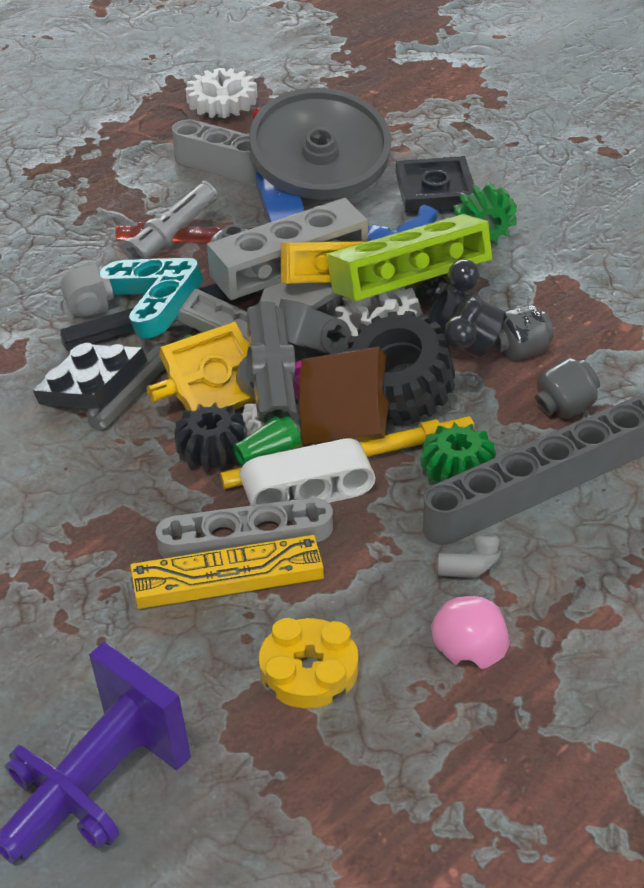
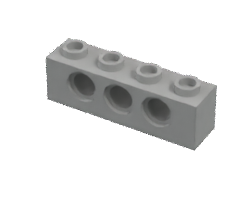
[207,198,368,300]

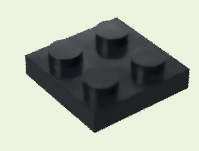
[395,156,474,213]
[33,343,148,409]

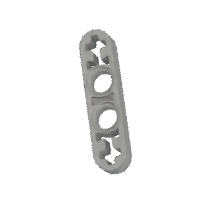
[155,498,333,558]

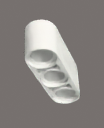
[240,438,376,506]

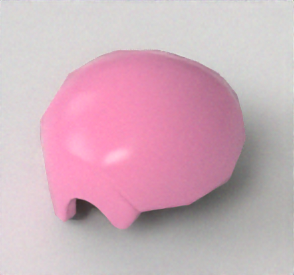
[431,596,510,669]

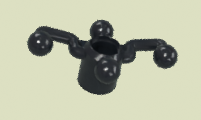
[415,259,504,357]

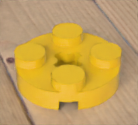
[259,618,358,708]

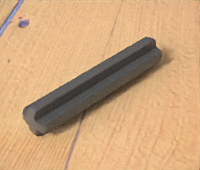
[86,344,165,430]

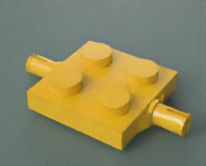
[147,322,256,411]

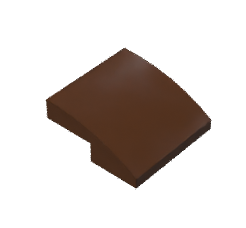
[299,347,389,447]

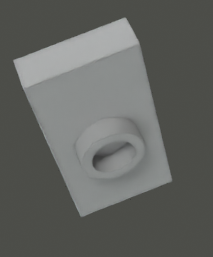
[177,288,249,342]

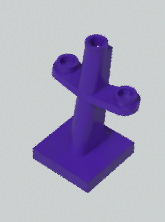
[0,641,191,863]

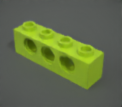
[327,214,492,301]

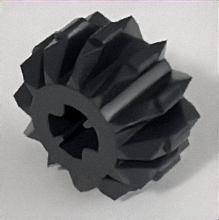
[174,402,247,473]

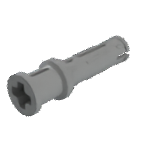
[122,181,218,260]

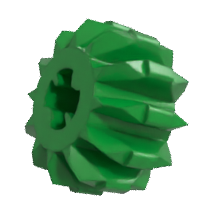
[454,182,517,245]
[421,422,496,485]

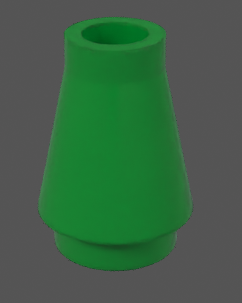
[233,416,302,467]

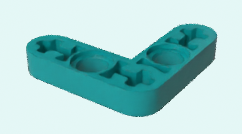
[99,258,203,339]

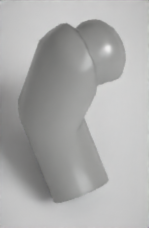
[438,533,502,577]

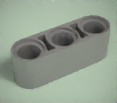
[172,119,259,182]

